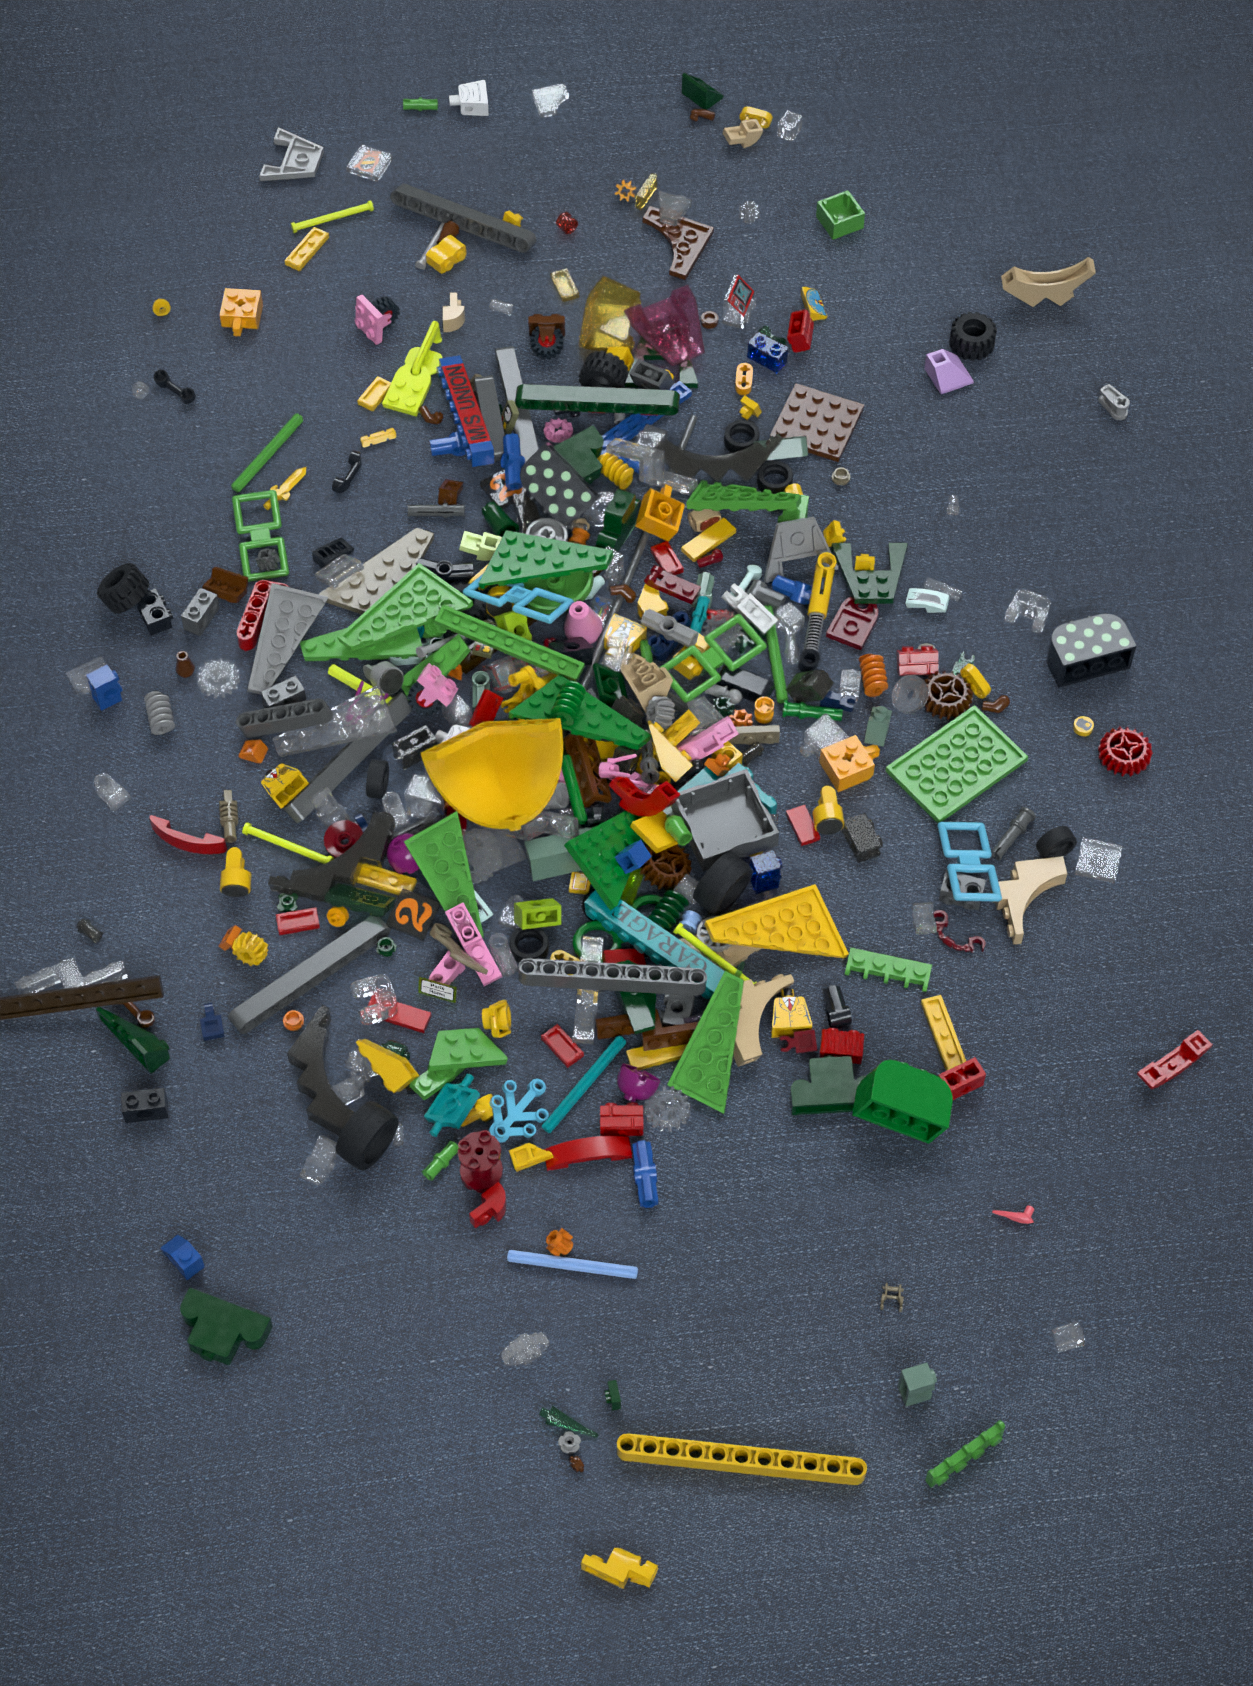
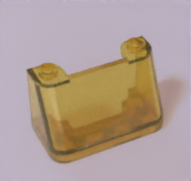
[579,275,641,351]

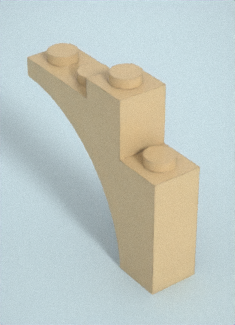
[1001,257,1096,307]
[990,856,1067,944]
[733,974,794,1067]

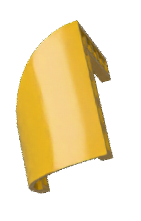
[421,718,563,831]

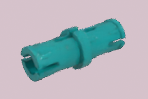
[690,596,710,634]

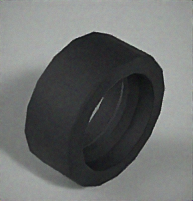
[724,420,759,456]
[757,461,793,494]
[366,759,389,799]
[1036,826,1077,859]
[509,927,549,963]

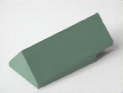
[524,826,596,881]

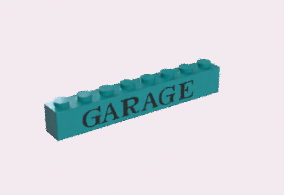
[584,890,724,999]

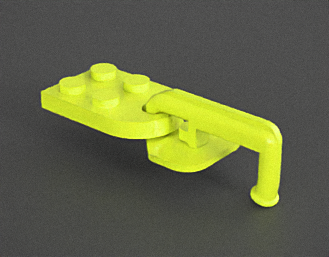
[382,321,442,417]

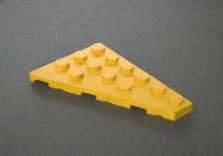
[704,884,849,958]

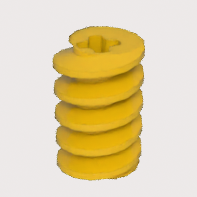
[597,451,634,490]

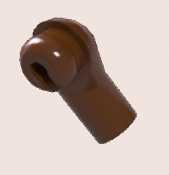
[689,109,715,121]
[982,695,1010,713]

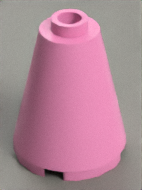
[564,601,602,644]

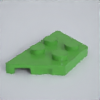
[428,1028,508,1071]

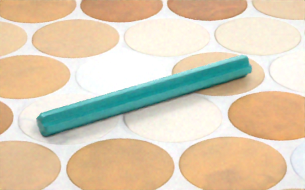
[542,1036,626,1133]

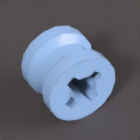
[678,910,702,935]

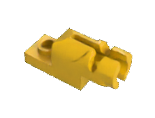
[581,1548,658,1589]

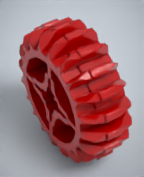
[1098,726,1153,777]

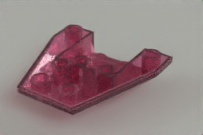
[624,285,705,367]

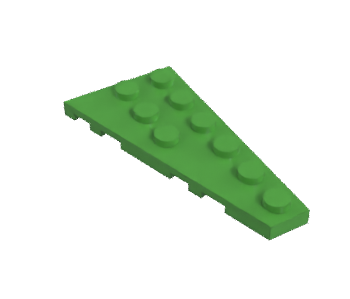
[686,480,802,511]
[404,811,484,938]

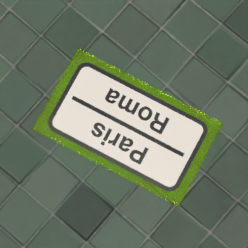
[418,977,457,1003]

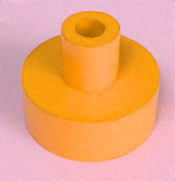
[327,905,349,927]

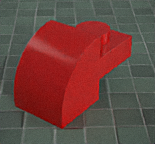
[469,1182,506,1228]

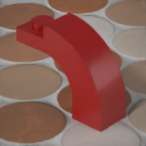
[609,776,681,817]

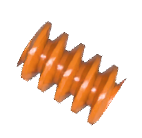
[859,654,888,697]

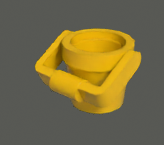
[482,1000,511,1038]

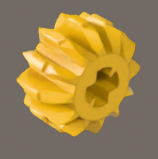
[232,931,268,966]

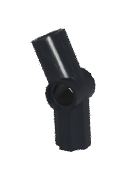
[416,558,474,584]

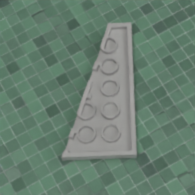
[247,583,329,695]

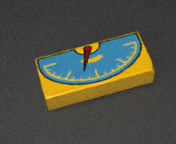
[801,287,827,321]

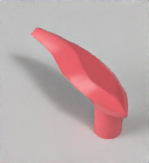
[992,1206,1034,1224]

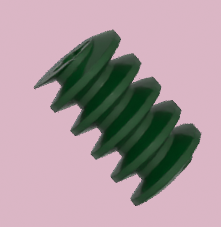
[647,890,689,931]

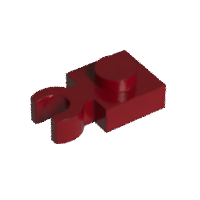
[779,1029,818,1053]

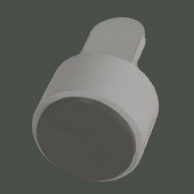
[363,661,404,695]

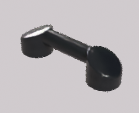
[153,370,196,404]
[332,450,361,493]

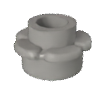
[558,1431,581,1454]

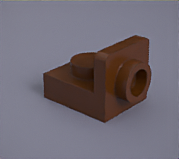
[438,479,464,505]

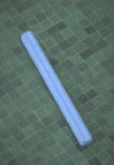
[507,1250,638,1279]

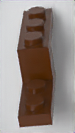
[595,1009,699,1051]

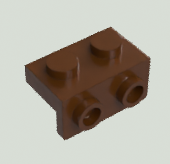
[202,566,248,604]

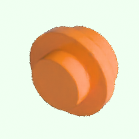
[283,1010,304,1031]

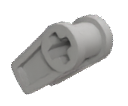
[1098,384,1130,420]

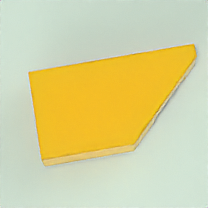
[509,1143,554,1172]

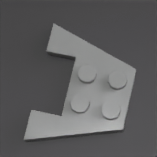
[259,127,324,181]
[764,517,839,583]

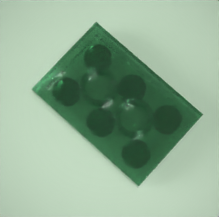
[324,883,396,917]

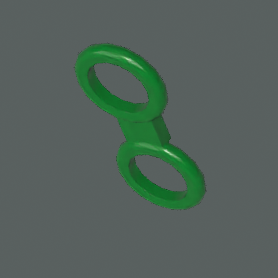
[572,894,673,963]

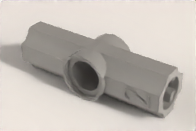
[641,609,699,647]

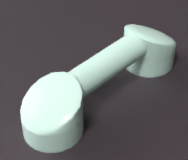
[730,565,762,597]

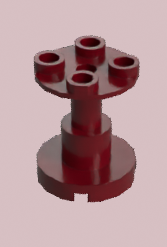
[457,1130,503,1193]

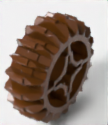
[920,670,973,720]
[639,844,692,891]

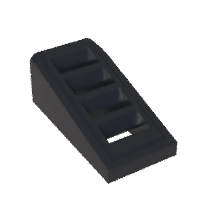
[312,537,354,571]

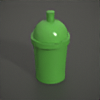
[665,814,692,846]

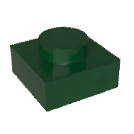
[604,1380,621,1411]

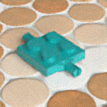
[424,1074,480,1137]

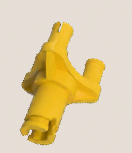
[501,665,558,713]

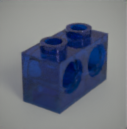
[747,332,788,373]
[750,850,783,895]

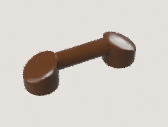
[121,1002,155,1028]

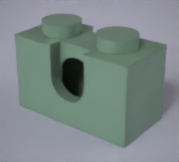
[864,706,892,747]
[898,1363,937,1407]

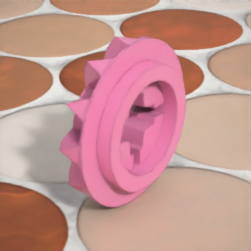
[544,417,573,443]

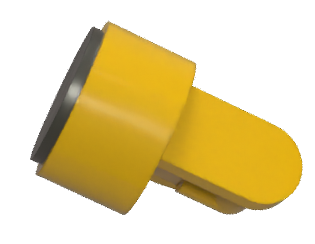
[487,585,515,617]
[812,786,845,835]
[220,847,252,897]

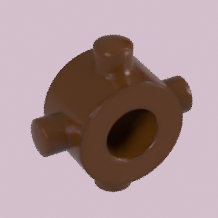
[569,1456,584,1473]

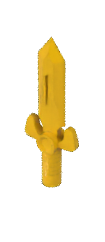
[263,467,306,510]

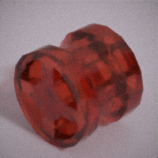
[556,212,578,234]

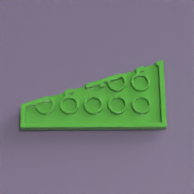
[300,628,426,661]
[667,971,744,1114]

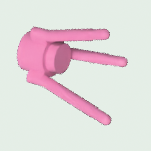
[599,754,648,787]

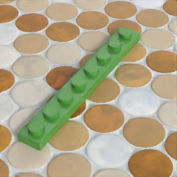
[434,605,585,682]

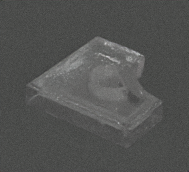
[532,83,569,118]
[687,696,724,736]

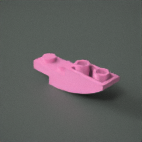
[676,716,739,762]
[445,903,502,986]

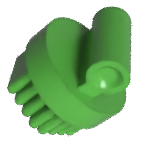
[423,621,447,639]

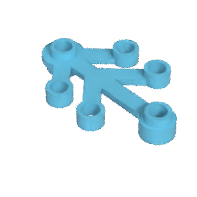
[489,1078,549,1143]

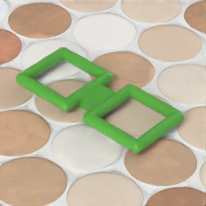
[232,490,289,582]
[659,614,767,703]

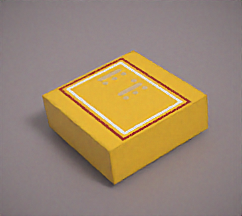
[569,872,591,895]

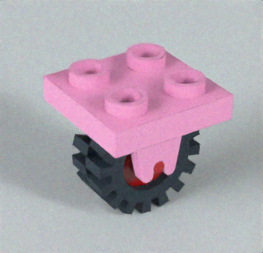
[355,295,400,345]
[407,663,458,716]

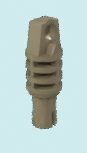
[219,790,238,843]

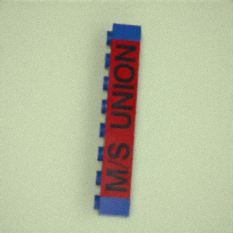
[436,355,494,467]

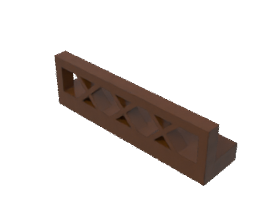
[563,733,612,808]

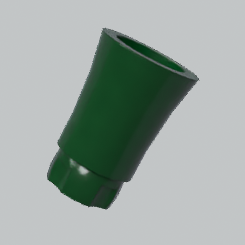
[481,502,520,537]

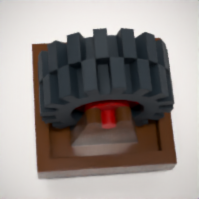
[528,314,565,360]

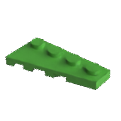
[401,634,471,710]

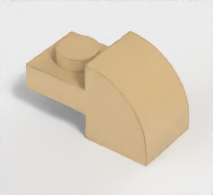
[723,119,763,148]
[443,293,465,332]

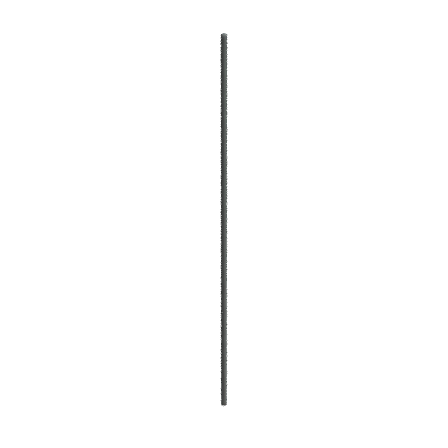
[520,415,697,836]

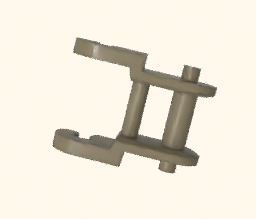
[880,1282,904,1312]

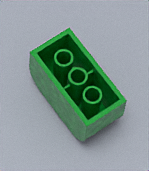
[852,1060,953,1144]

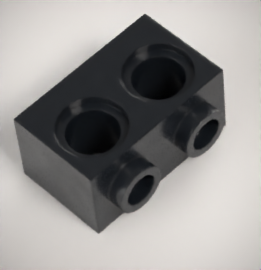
[136,588,173,636]

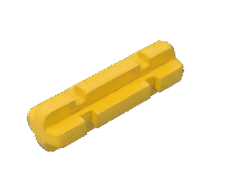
[360,428,396,448]

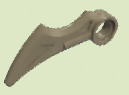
[430,923,488,975]

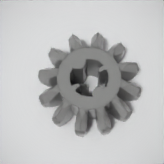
[645,696,676,729]

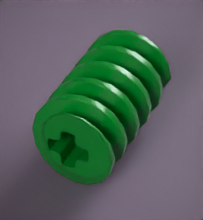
[551,681,586,726]

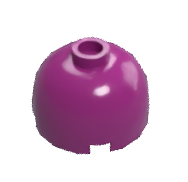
[387,833,419,875]
[617,1063,661,1102]

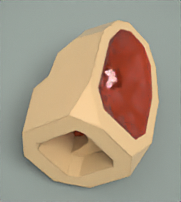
[688,509,721,532]

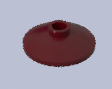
[324,820,364,859]

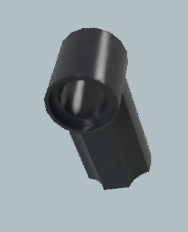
[823,985,852,1028]

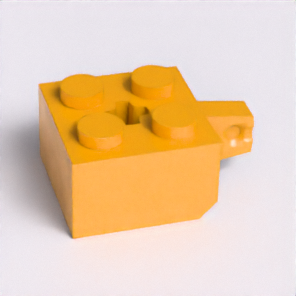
[220,288,263,336]
[635,484,685,542]
[819,735,880,792]

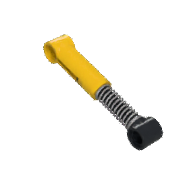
[798,552,836,674]

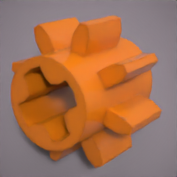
[729,709,753,727]
[546,1228,573,1256]

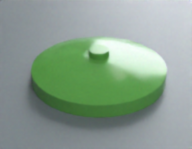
[523,570,594,614]

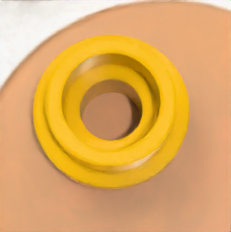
[152,299,171,316]

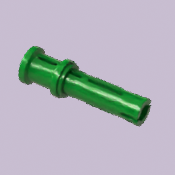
[782,700,843,721]

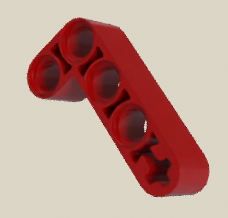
[236,580,289,651]

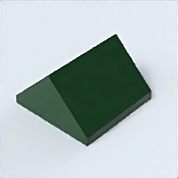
[682,73,724,110]
[592,663,629,710]

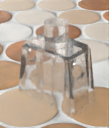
[800,713,849,760]

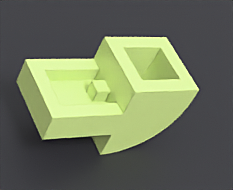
[459,531,502,561]

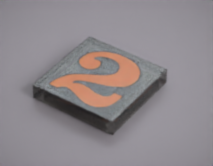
[480,469,528,509]
[386,888,441,941]

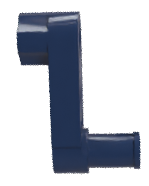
[648,611,692,661]

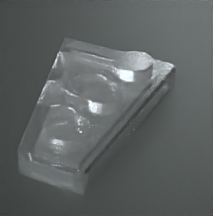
[658,191,692,226]

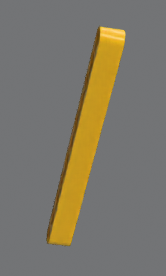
[617,1434,867,1485]

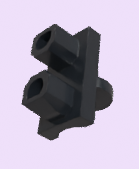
[587,802,608,827]

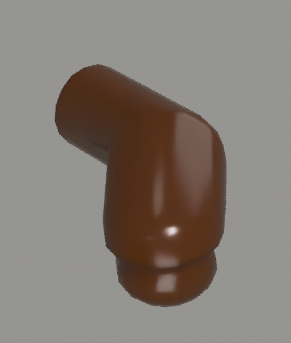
[419,405,444,425]
[609,584,636,603]

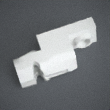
[721,583,778,635]

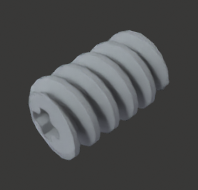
[144,691,175,735]

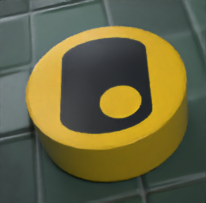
[1073,716,1094,736]

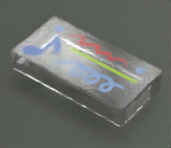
[591,595,614,631]

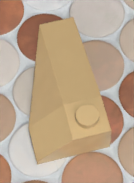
[616,653,673,713]

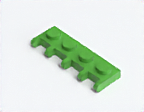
[845,948,932,992]
[925,1420,1005,1488]

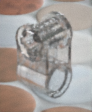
[94,773,131,812]
[382,792,410,832]

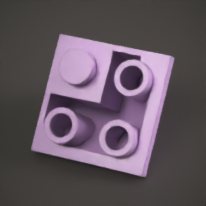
[924,349,974,394]

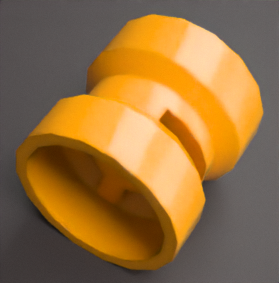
[754,697,774,724]

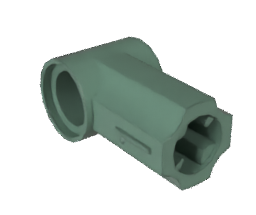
[691,572,714,609]
[472,671,490,711]

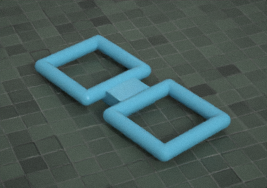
[463,574,574,624]
[937,822,1002,902]

